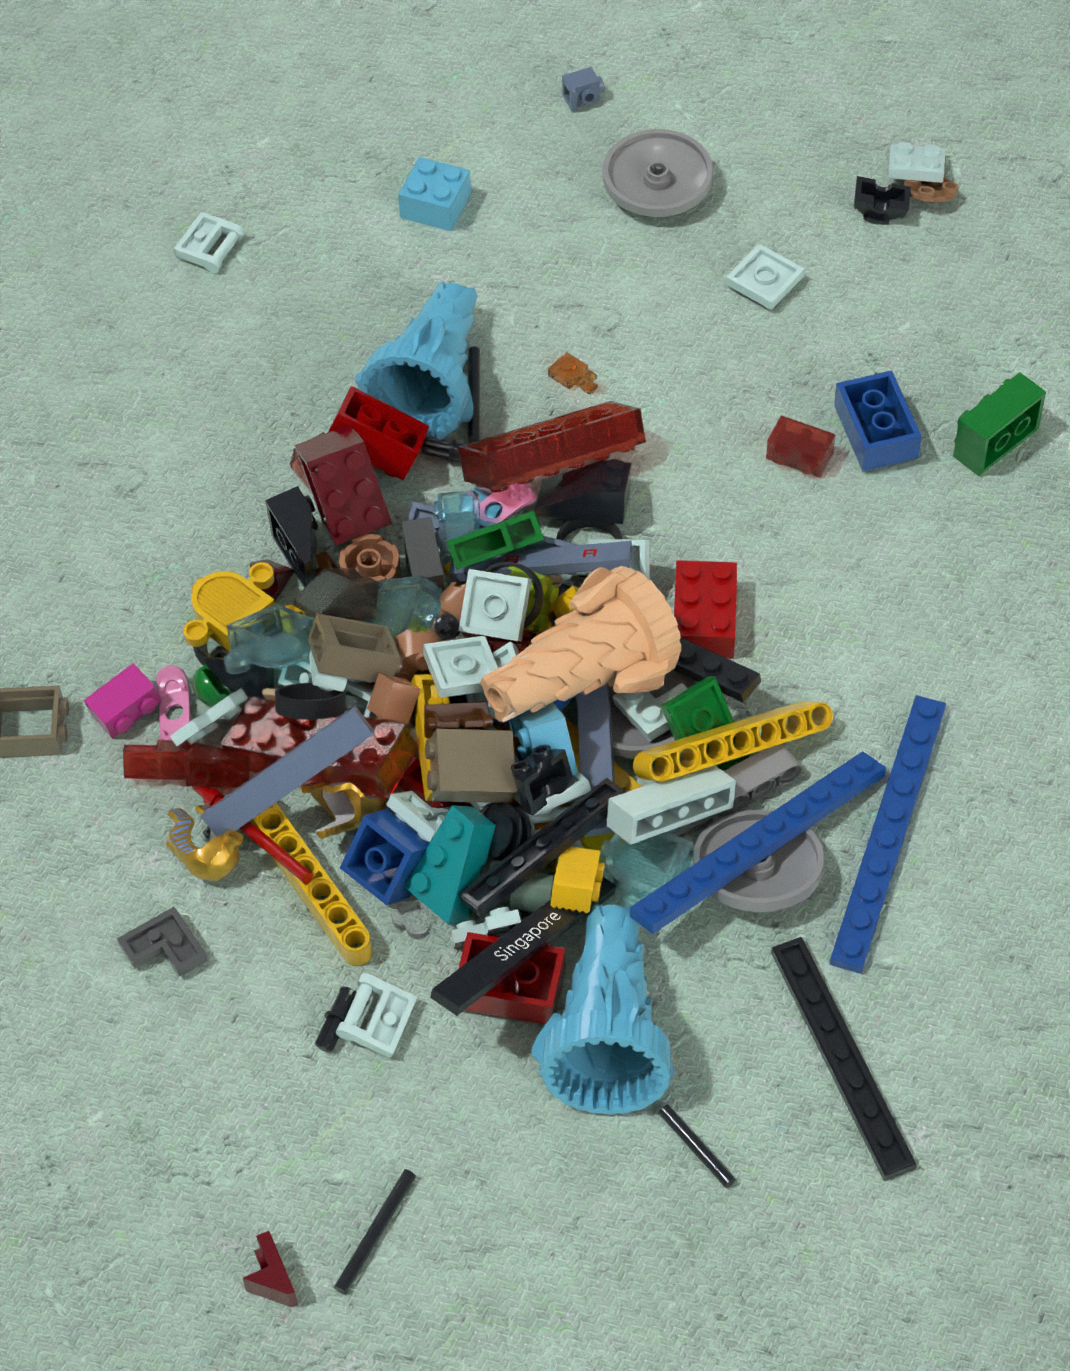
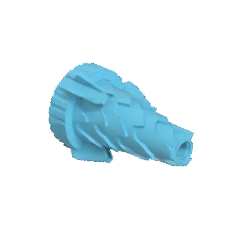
[355,281,478,440]
[532,904,674,1115]

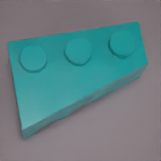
[404,805,496,925]

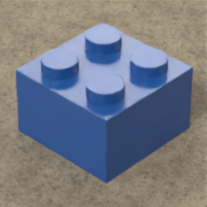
[340,809,430,905]

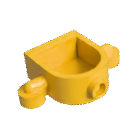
[183,562,277,652]

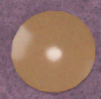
[904,173,959,202]

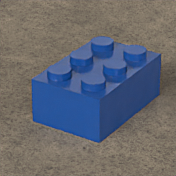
[834,370,922,472]

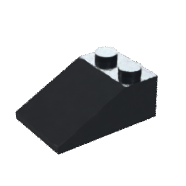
[534,459,632,524]
[265,486,318,599]

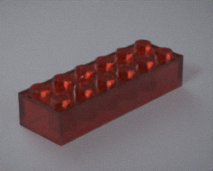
[458,401,646,493]
[220,696,418,798]

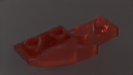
[123,740,250,788]

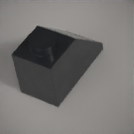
[206,650,274,703]

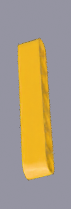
[633,701,833,782]
[250,803,372,966]

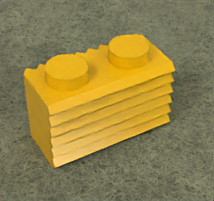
[550,846,605,913]

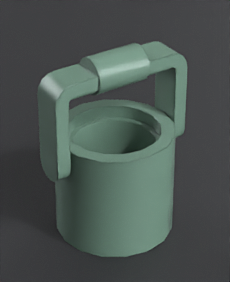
[488,860,554,916]

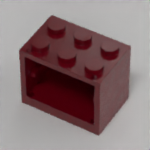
[294,424,392,545]

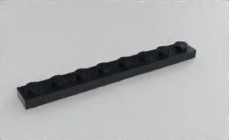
[558,583,761,702]

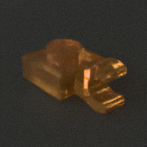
[548,352,598,394]

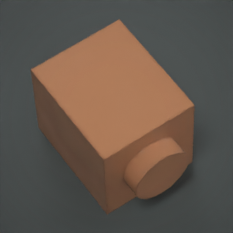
[367,673,420,726]

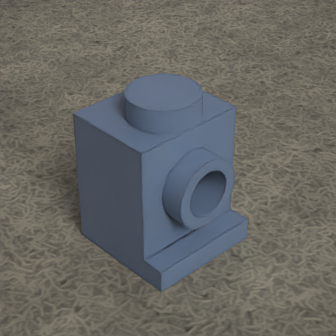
[562,67,605,113]

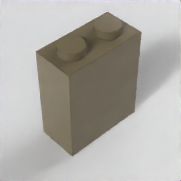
[425,729,517,803]

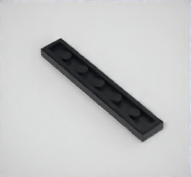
[458,778,626,917]

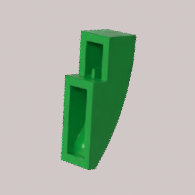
[446,511,545,570]

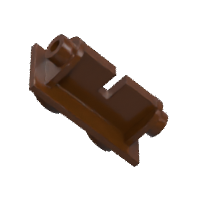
[424,702,493,737]

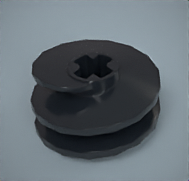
[483,803,532,861]

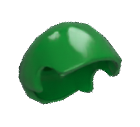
[193,664,232,708]

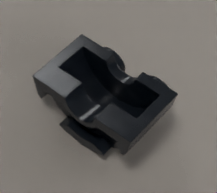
[854,176,911,225]
[511,745,575,816]

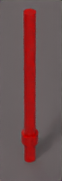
[192,779,313,884]

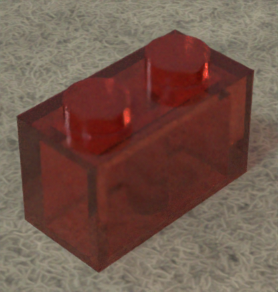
[766,415,836,478]

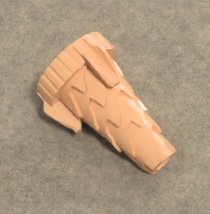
[480,566,681,722]

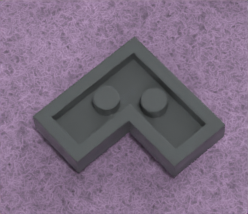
[117,906,208,977]

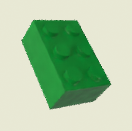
[953,372,1046,476]

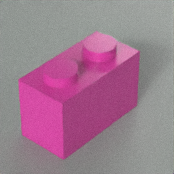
[84,663,162,739]

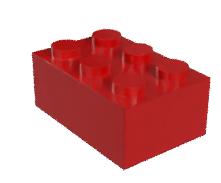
[328,386,429,481]
[674,560,737,659]
[458,932,566,1024]

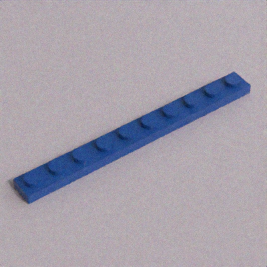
[829,695,946,974]
[630,751,886,935]

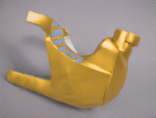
[301,760,386,839]
[166,804,244,882]

